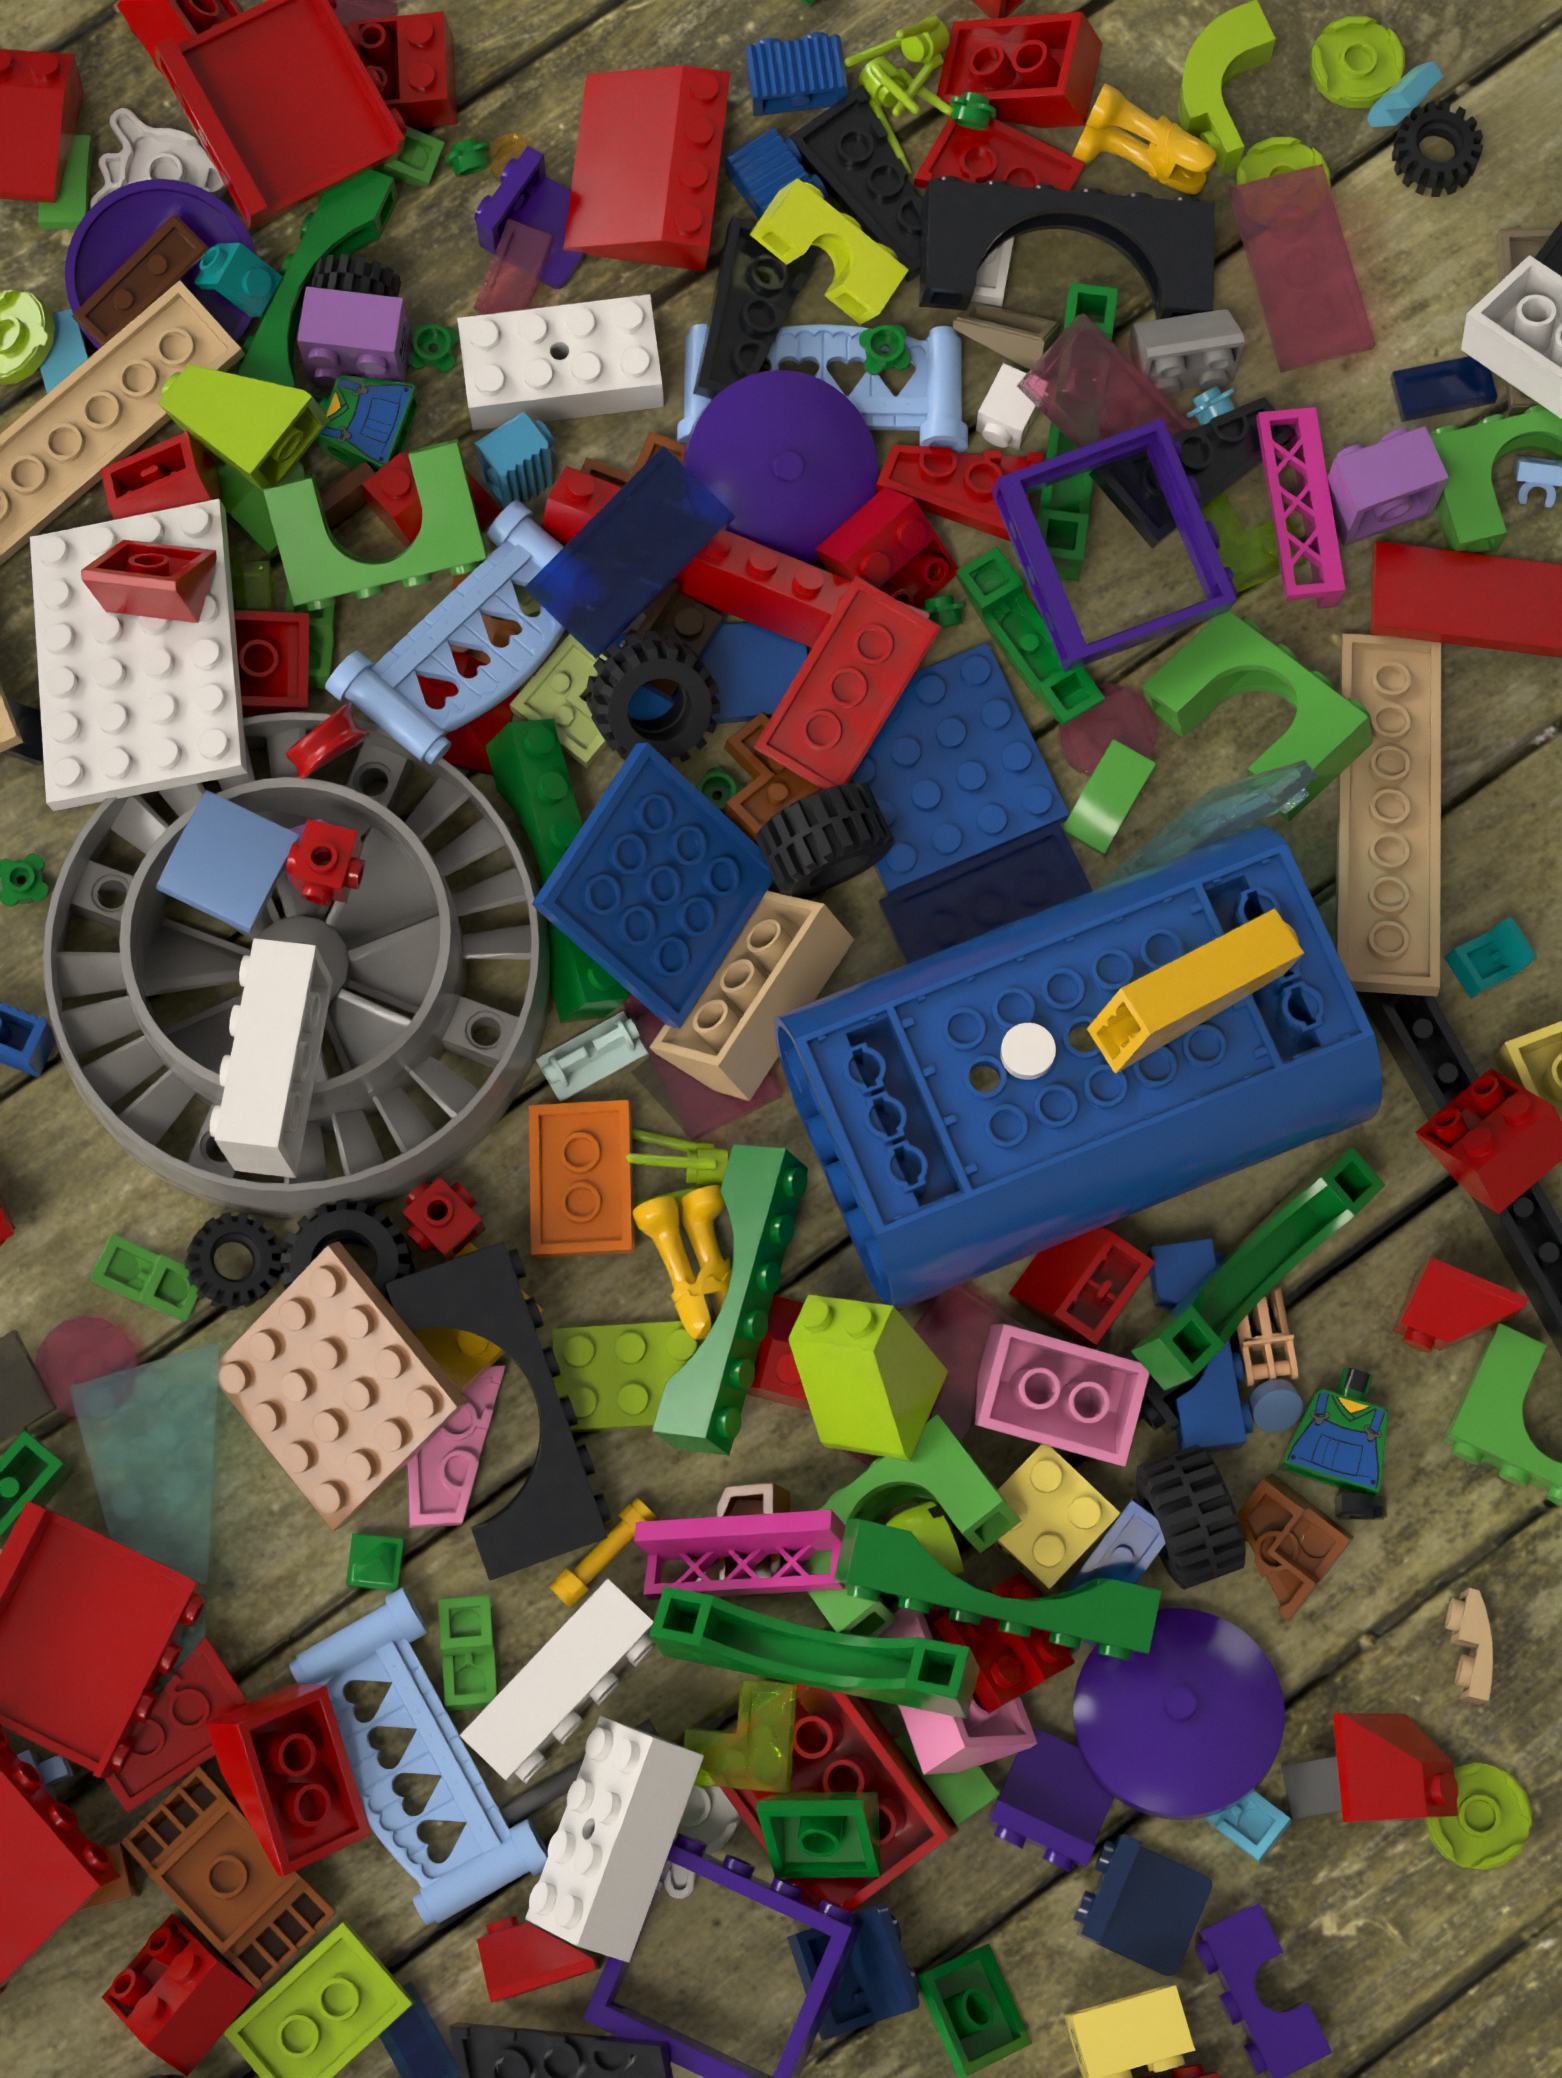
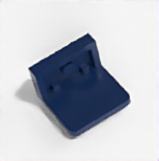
[1073,1834,1212,1976]
[787,1903,919,2041]

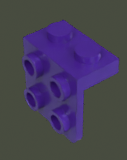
[474,145,585,289]
[987,1729,1114,1872]

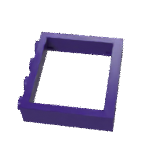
[991,418,1238,673]
[583,1833,862,2078]

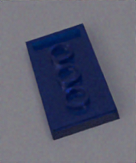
[524,446,735,659]
[878,822,1092,964]

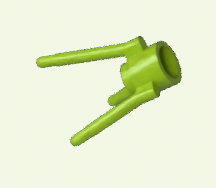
[844,15,950,117]
[858,57,953,177]
[626,1128,728,1207]

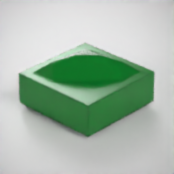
[346,1533,405,1592]

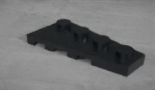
[789,85,922,282]
[693,216,822,399]
[1089,397,1296,549]
[449,2022,674,2078]

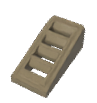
[953,301,1061,374]

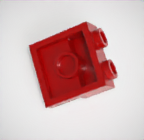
[933,1573,1075,1714]

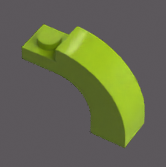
[1178,0,1276,174]

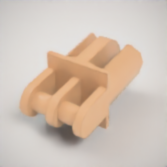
[1237,1285,1298,1386]

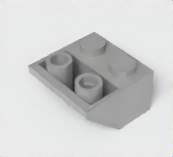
[1128,309,1245,398]

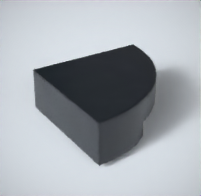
[1335,1493,1387,1520]

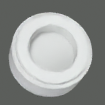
[1000,1023,1056,1080]

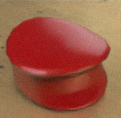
[286,701,370,779]

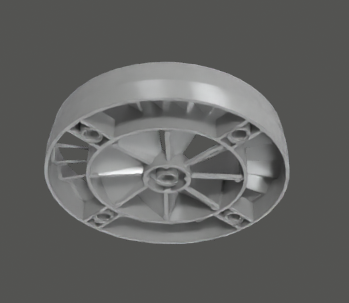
[43,712,551,1218]

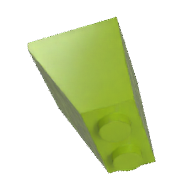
[158,364,330,492]
[788,1294,948,1461]

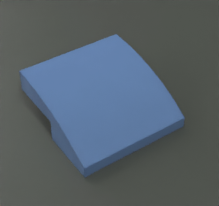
[156,790,299,934]

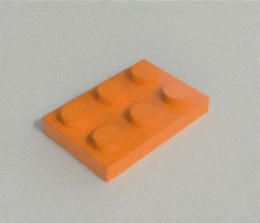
[528,1100,635,1259]

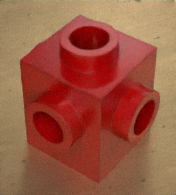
[286,819,365,906]
[402,1177,486,1261]

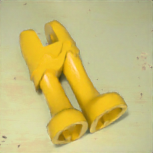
[1072,83,1217,195]
[632,1185,732,1339]

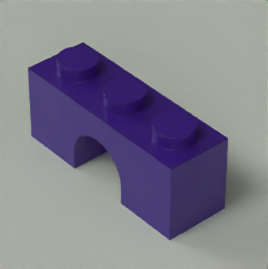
[1194,1903,1332,2078]

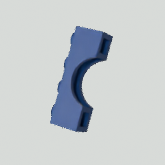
[1147,1238,1253,1453]

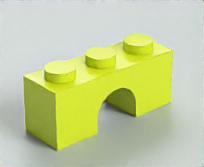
[749,178,909,325]

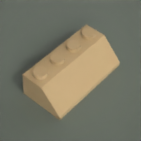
[650,891,854,1101]

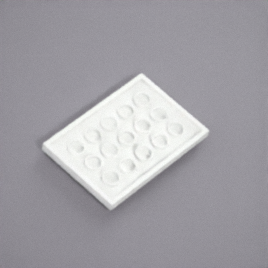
[30,499,247,811]

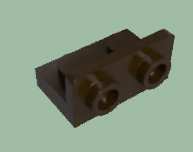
[619,579,723,703]

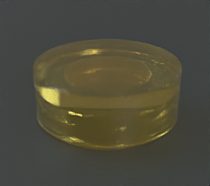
[488,134,534,182]

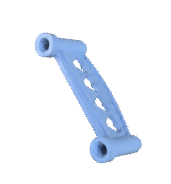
[677,324,968,453]
[325,500,609,766]
[289,1587,548,1925]

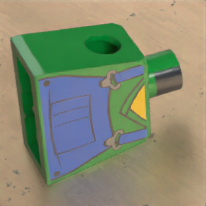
[307,375,420,472]
[1277,1368,1388,1495]

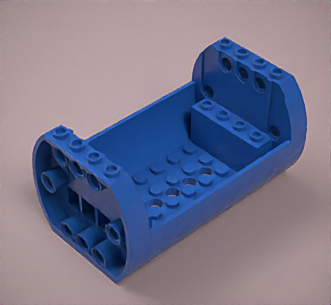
[774,825,1382,1311]

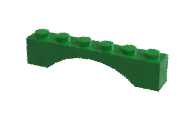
[236,169,398,388]
[1037,282,1118,582]
[485,719,630,1023]
[652,1144,808,1456]
[1131,1146,1385,1391]
[834,1518,1162,1661]
[649,1586,980,1719]

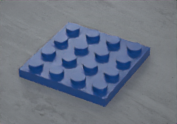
[849,642,1070,897]
[531,742,774,1028]

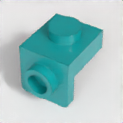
[194,243,283,317]
[1444,917,1537,999]

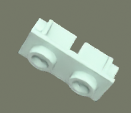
[536,1011,648,1103]

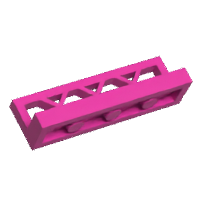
[1256,407,1346,609]
[634,1510,846,1600]

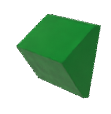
[756,1792,881,1878]
[916,1943,1032,2078]

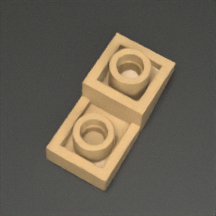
[1445,1588,1493,1705]

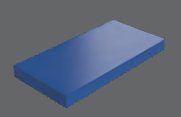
[608,623,807,724]

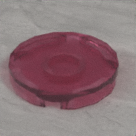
[1058,684,1157,777]
[34,1316,140,1420]

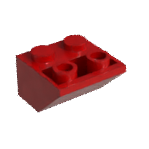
[349,11,457,129]
[100,431,231,540]
[814,487,958,609]
[1415,1068,1562,1214]
[1008,1227,1155,1350]
[101,1913,258,2077]

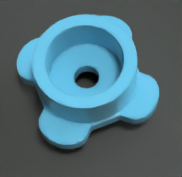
[1186,386,1235,426]

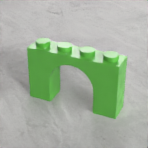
[1430,404,1562,554]
[263,439,487,611]
[1142,611,1373,822]
[1442,1323,1562,1507]
[784,1414,1022,1638]

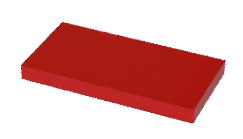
[1370,541,1562,658]
[753,576,942,790]

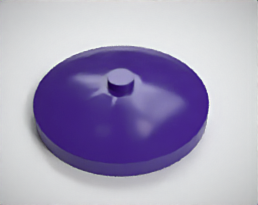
[65,179,257,350]
[683,370,878,564]
[1073,1608,1285,1820]

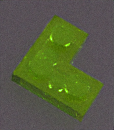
[1201,493,1307,592]
[684,1679,797,1793]

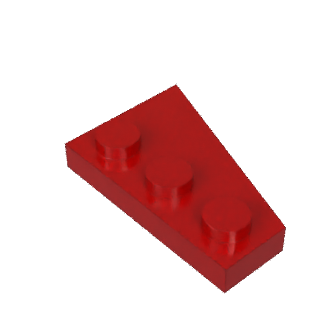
[914,111,1085,191]
[875,444,1045,541]
[104,1635,250,1813]

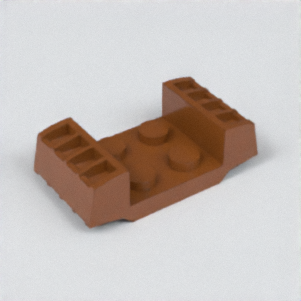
[120,1766,336,1990]

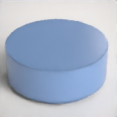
[1248,1379,1303,1432]

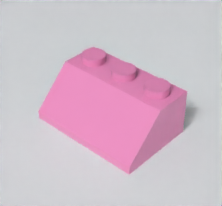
[975,1324,1150,1467]
[876,1607,1038,1775]

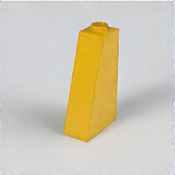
[1087,908,1304,1074]

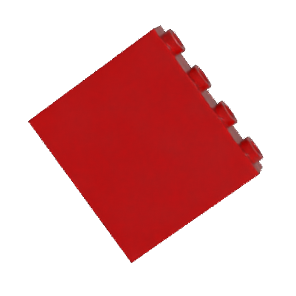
[156,0,407,229]
[0,1501,206,1778]
[0,1728,120,1995]

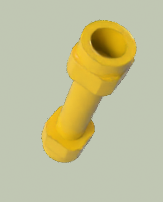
[549,1498,659,1609]

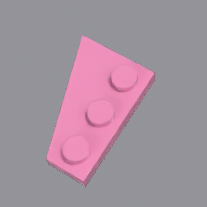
[406,1366,505,1528]

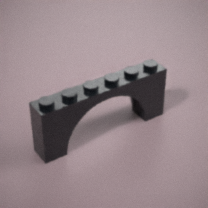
[919,176,1215,320]
[385,1241,613,1581]

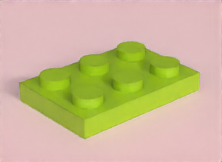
[552,1321,706,1433]
[223,1921,416,2078]

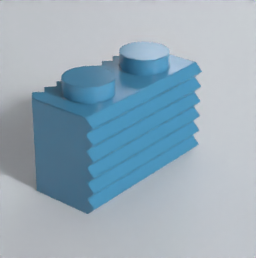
[475,411,558,509]

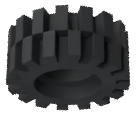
[1392,101,1483,197]
[311,254,401,297]
[185,1212,282,1310]

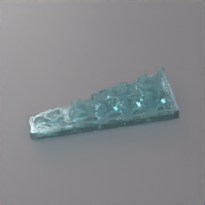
[1101,760,1318,885]
[68,1342,220,1687]

